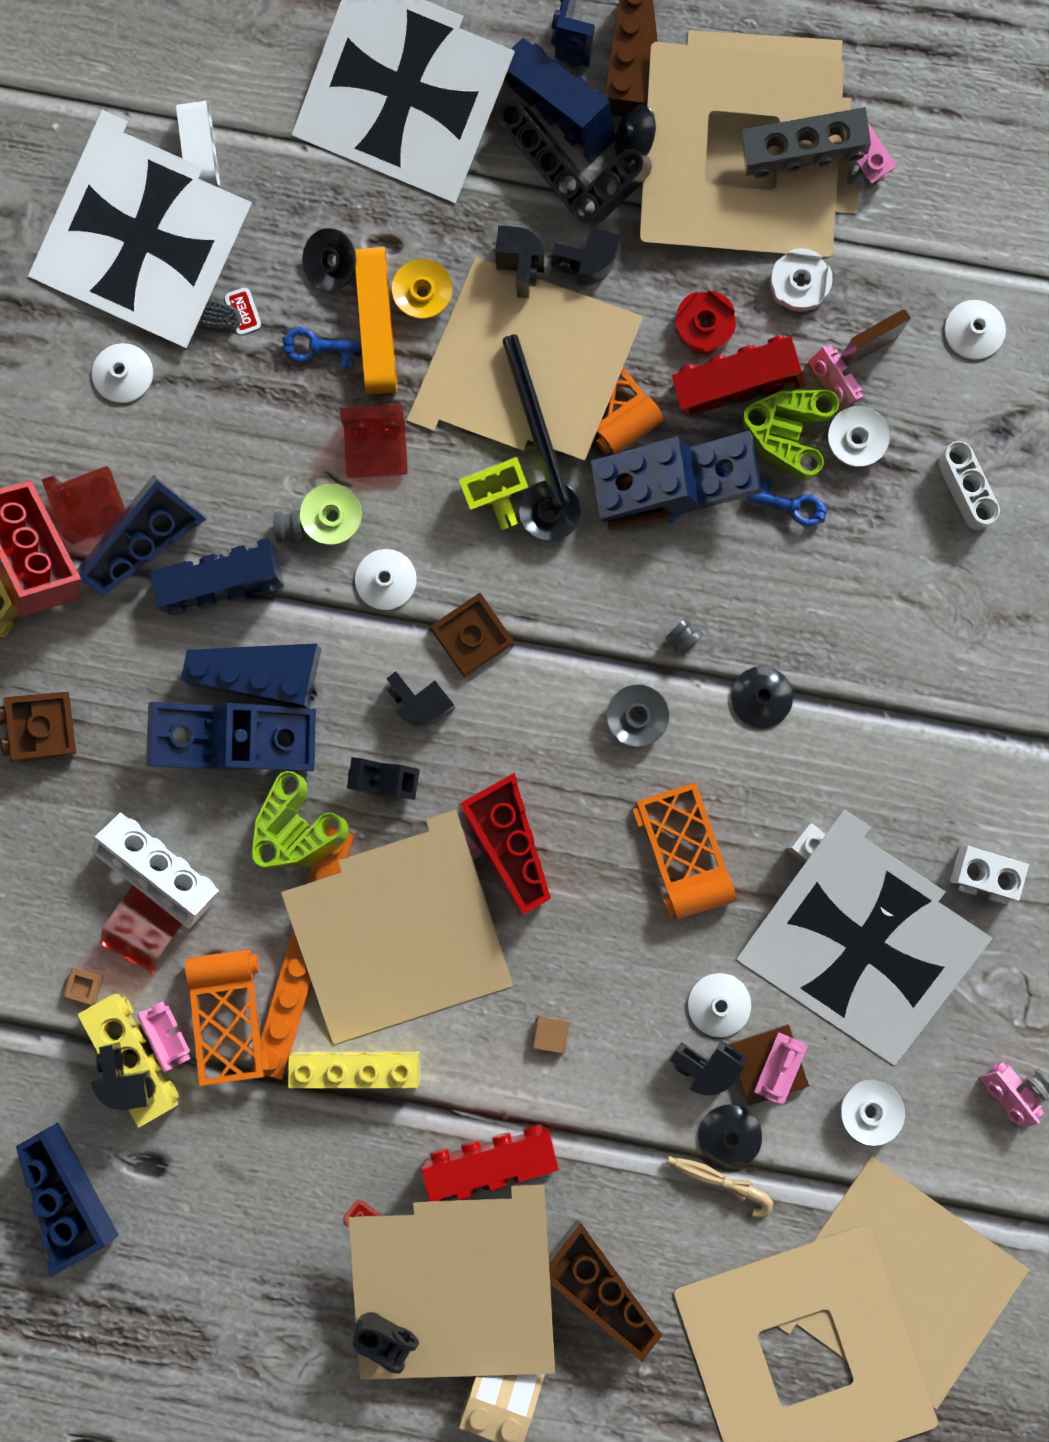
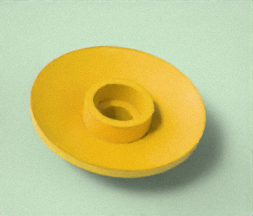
[392,259,453,319]

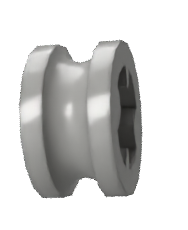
[1026,1069,1049,1101]

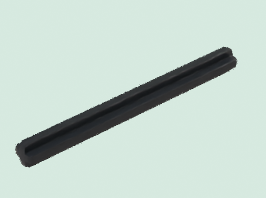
[502,334,570,508]

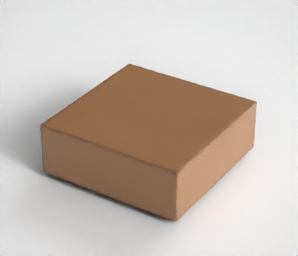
[62,967,104,1006]
[533,1016,570,1054]

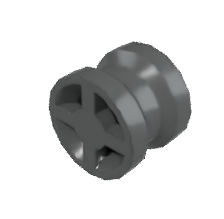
[274,510,303,543]
[665,616,704,656]

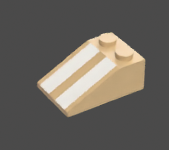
[459,1374,545,1442]

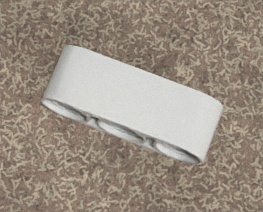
[176,101,220,187]
[938,441,1000,531]

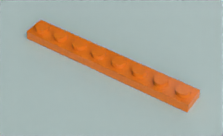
[251,827,355,1080]

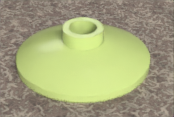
[300,483,362,545]

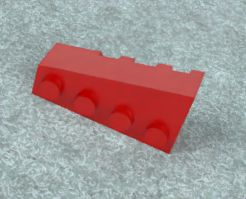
[672,335,806,416]
[457,772,551,917]
[422,1125,559,1202]

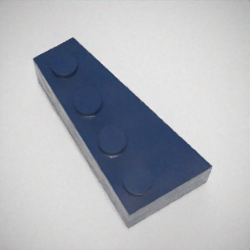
[503,38,616,163]
[76,475,207,597]
[150,538,284,615]
[181,643,321,708]
[16,1123,119,1277]

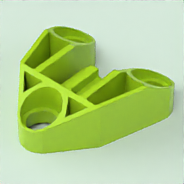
[742,390,839,480]
[252,771,349,870]

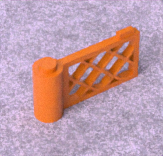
[595,367,664,455]
[633,782,737,921]
[185,949,270,1086]

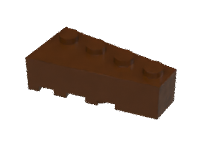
[605,0,658,117]
[549,1220,662,1362]

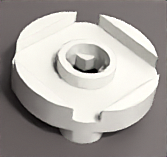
[770,248,833,312]

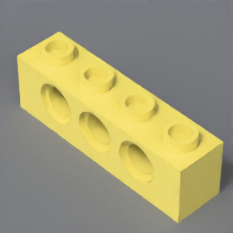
[77,993,179,1128]
[288,1051,420,1088]

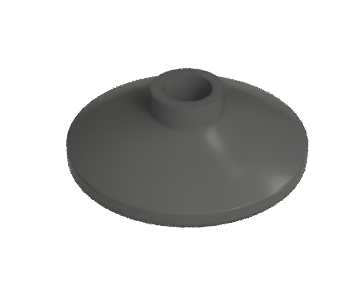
[607,684,669,747]

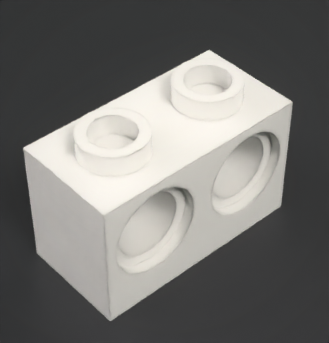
[950,846,1029,905]

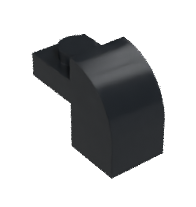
[495,225,544,298]
[551,227,620,285]
[386,671,455,726]
[347,757,420,800]
[669,1040,748,1095]
[91,1042,155,1110]

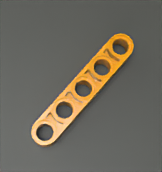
[355,247,397,395]

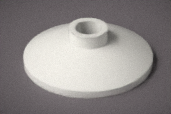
[944,300,1006,360]
[92,343,153,404]
[828,406,890,467]
[355,549,417,610]
[688,973,751,1037]
[841,1080,905,1146]

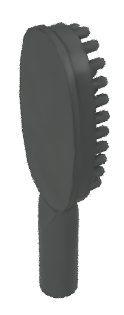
[196,300,241,332]

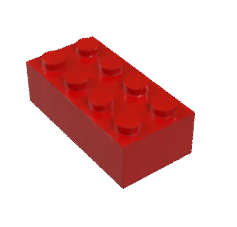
[0,480,81,618]

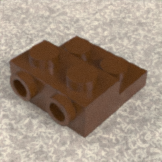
[0,691,76,763]

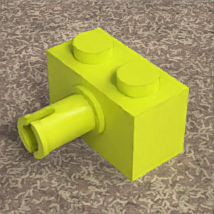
[459,457,528,530]

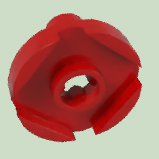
[674,290,736,355]

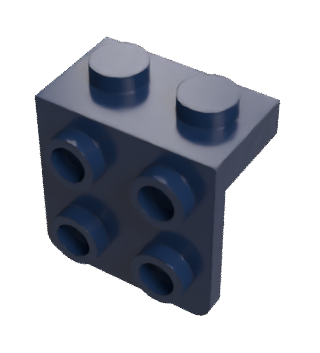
[551,0,595,67]

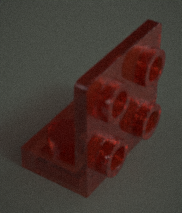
[340,404,408,478]
[42,466,125,545]
[100,886,183,975]

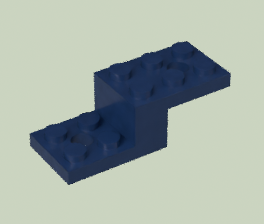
[591,431,762,522]
[146,702,316,772]

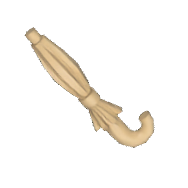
[666,1156,773,1218]

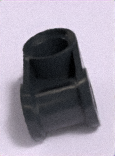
[353,1312,419,1374]

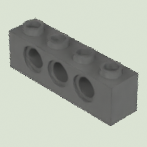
[741,107,871,178]

